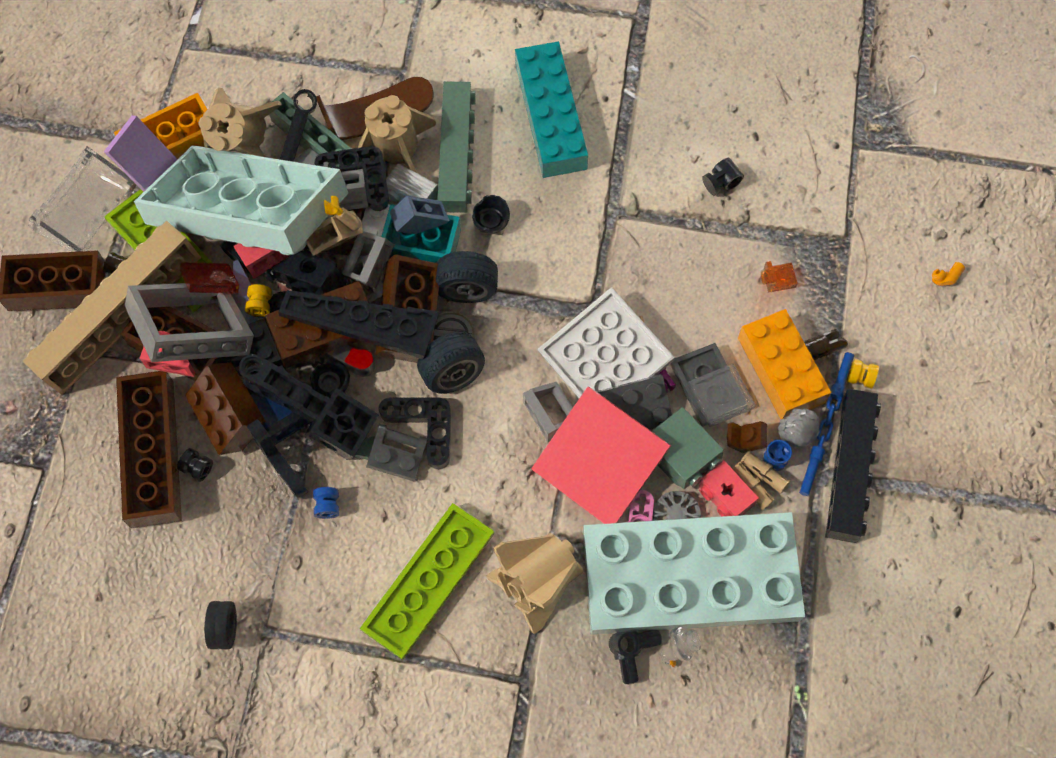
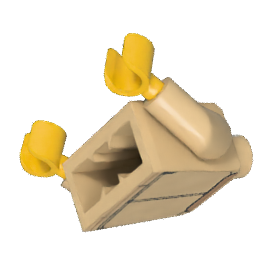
[307,196,363,256]

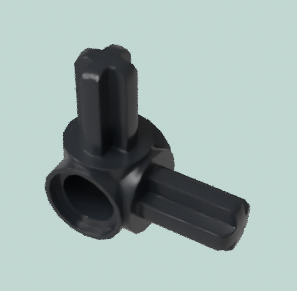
[609,630,662,684]

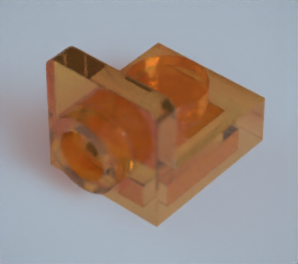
[761,261,798,293]

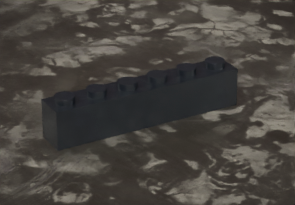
[825,388,881,543]

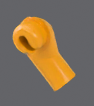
[932,262,965,286]

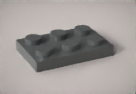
[670,343,748,427]
[596,374,672,430]

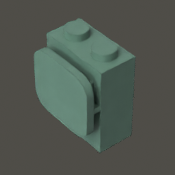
[652,407,724,489]

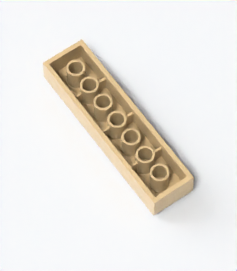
[23,221,201,395]

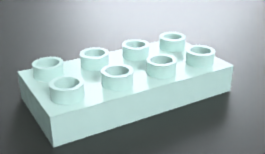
[134,145,348,255]
[583,512,805,635]

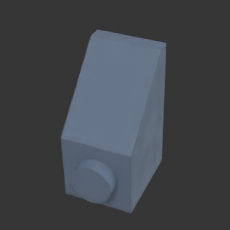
[389,195,449,234]

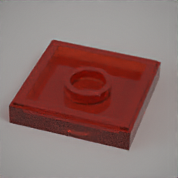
[180,262,239,293]

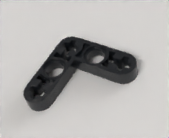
[314,146,389,211]
[378,397,451,470]
[246,419,308,499]

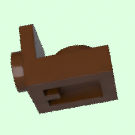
[726,421,767,453]

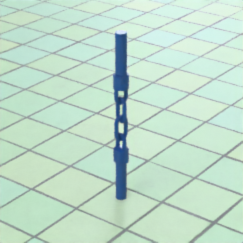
[799,352,854,496]

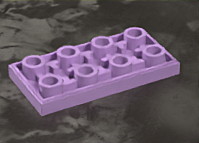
[104,115,177,192]

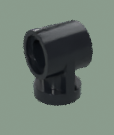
[702,157,744,196]

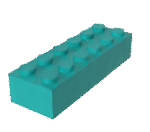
[515,41,588,178]

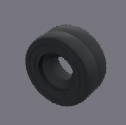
[204,601,237,649]

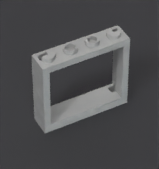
[125,282,254,362]

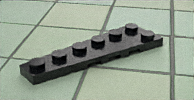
[278,290,439,359]

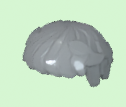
[778,409,820,447]

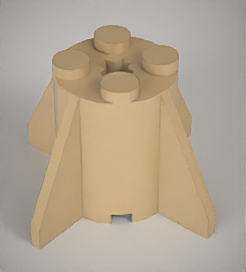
[199,88,282,157]
[358,95,436,173]
[486,533,583,634]

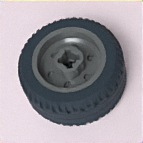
[436,251,498,303]
[417,332,485,394]

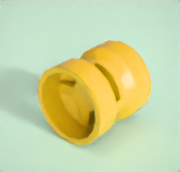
[245,284,272,317]
[847,359,879,389]

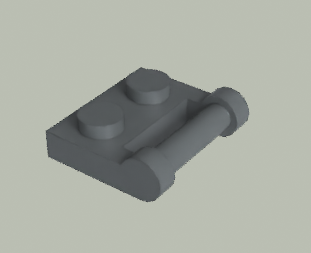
[366,423,427,482]

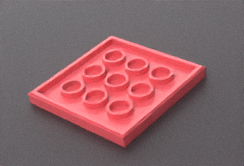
[531,387,671,524]

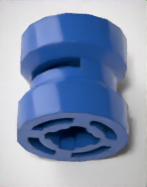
[763,440,792,471]
[313,487,339,519]

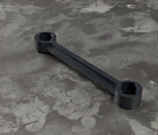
[279,89,317,162]

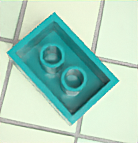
[381,204,461,263]

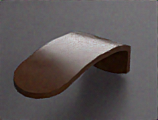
[316,77,434,140]

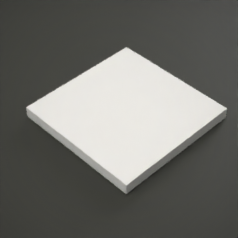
[537,287,675,398]

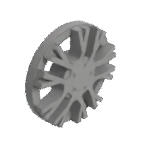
[653,491,701,521]

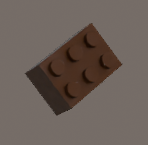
[185,362,266,455]

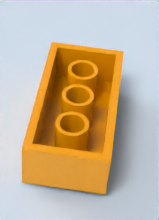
[114,92,208,159]
[738,309,831,419]

